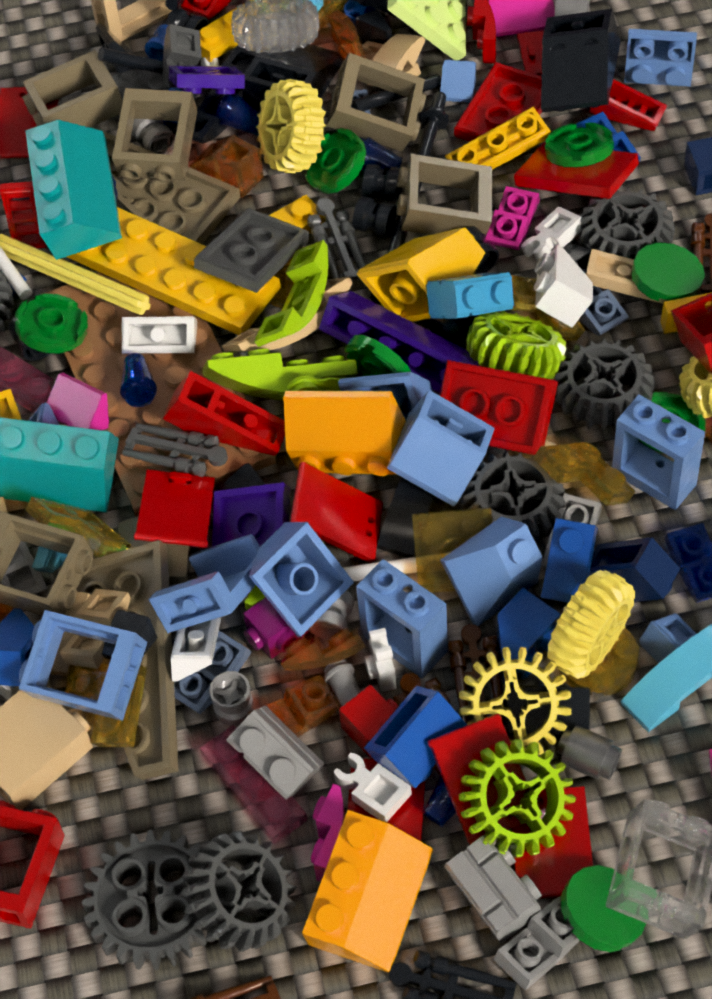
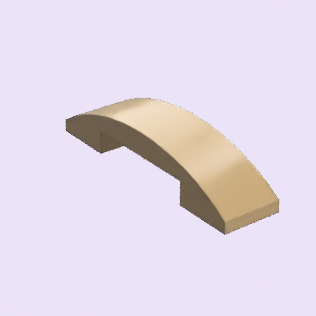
[222,276,352,353]

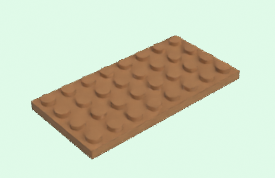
[39,273,276,517]

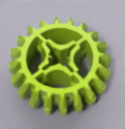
[466,311,566,379]
[459,739,576,858]

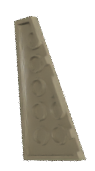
[59,540,178,780]

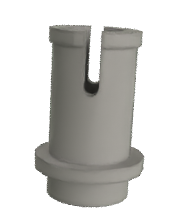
[324,659,361,706]

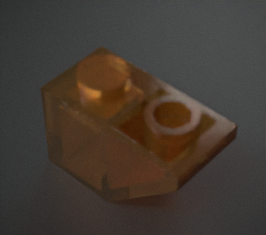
[189,135,264,198]

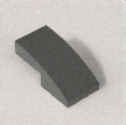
[162,24,202,99]

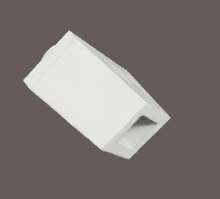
[534,244,593,328]

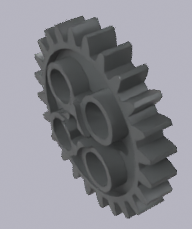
[82,830,207,970]

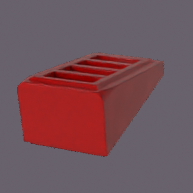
[589,79,668,132]
[0,181,47,248]

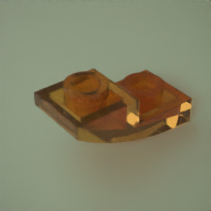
[327,10,367,60]
[281,627,367,671]
[248,675,341,737]

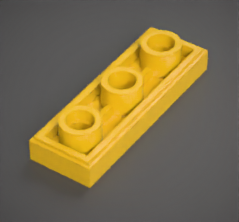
[445,107,551,170]

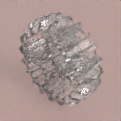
[231,0,320,54]

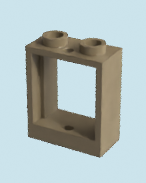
[22,50,123,128]
[327,53,427,152]
[112,88,197,182]
[396,154,492,237]
[0,511,94,616]

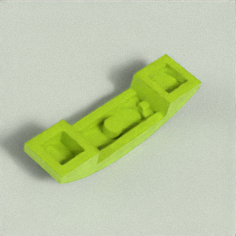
[254,240,328,347]

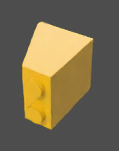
[357,227,485,322]

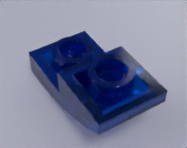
[664,523,712,603]

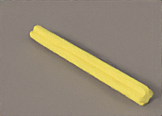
[0,234,151,315]

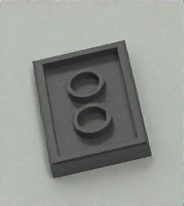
[194,208,309,293]

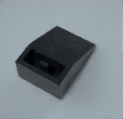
[541,9,621,113]
[243,38,346,112]

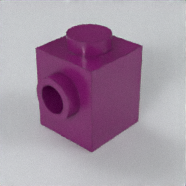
[243,597,309,659]

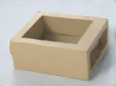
[91,0,172,42]

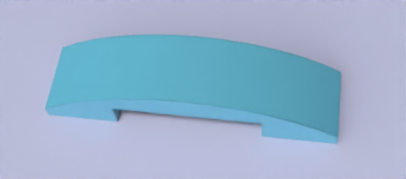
[621,624,712,733]

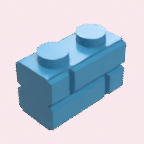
[426,272,514,319]

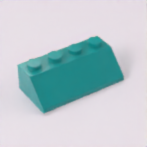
[25,120,122,260]
[0,417,119,513]

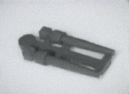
[307,198,366,281]
[122,423,228,477]

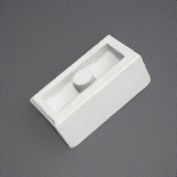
[122,316,197,354]
[170,617,221,682]

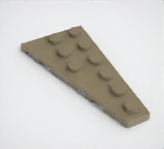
[90,126,240,244]

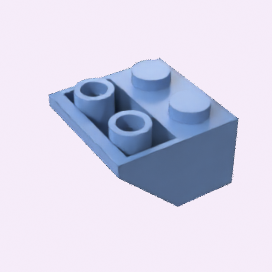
[624,29,697,87]
[387,390,495,507]

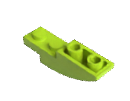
[203,349,358,400]

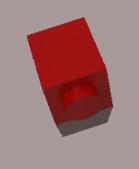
[163,370,285,456]

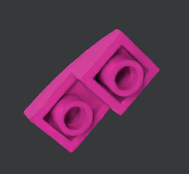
[485,186,540,250]
[311,784,345,882]

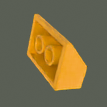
[283,391,406,476]
[302,810,433,973]

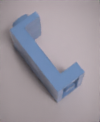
[148,534,260,633]

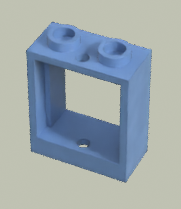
[611,394,705,510]
[356,559,448,679]
[19,610,148,721]

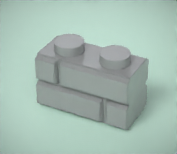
[227,706,325,800]
[444,835,542,944]

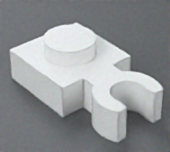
[521,206,582,262]
[364,628,396,693]
[334,753,412,822]

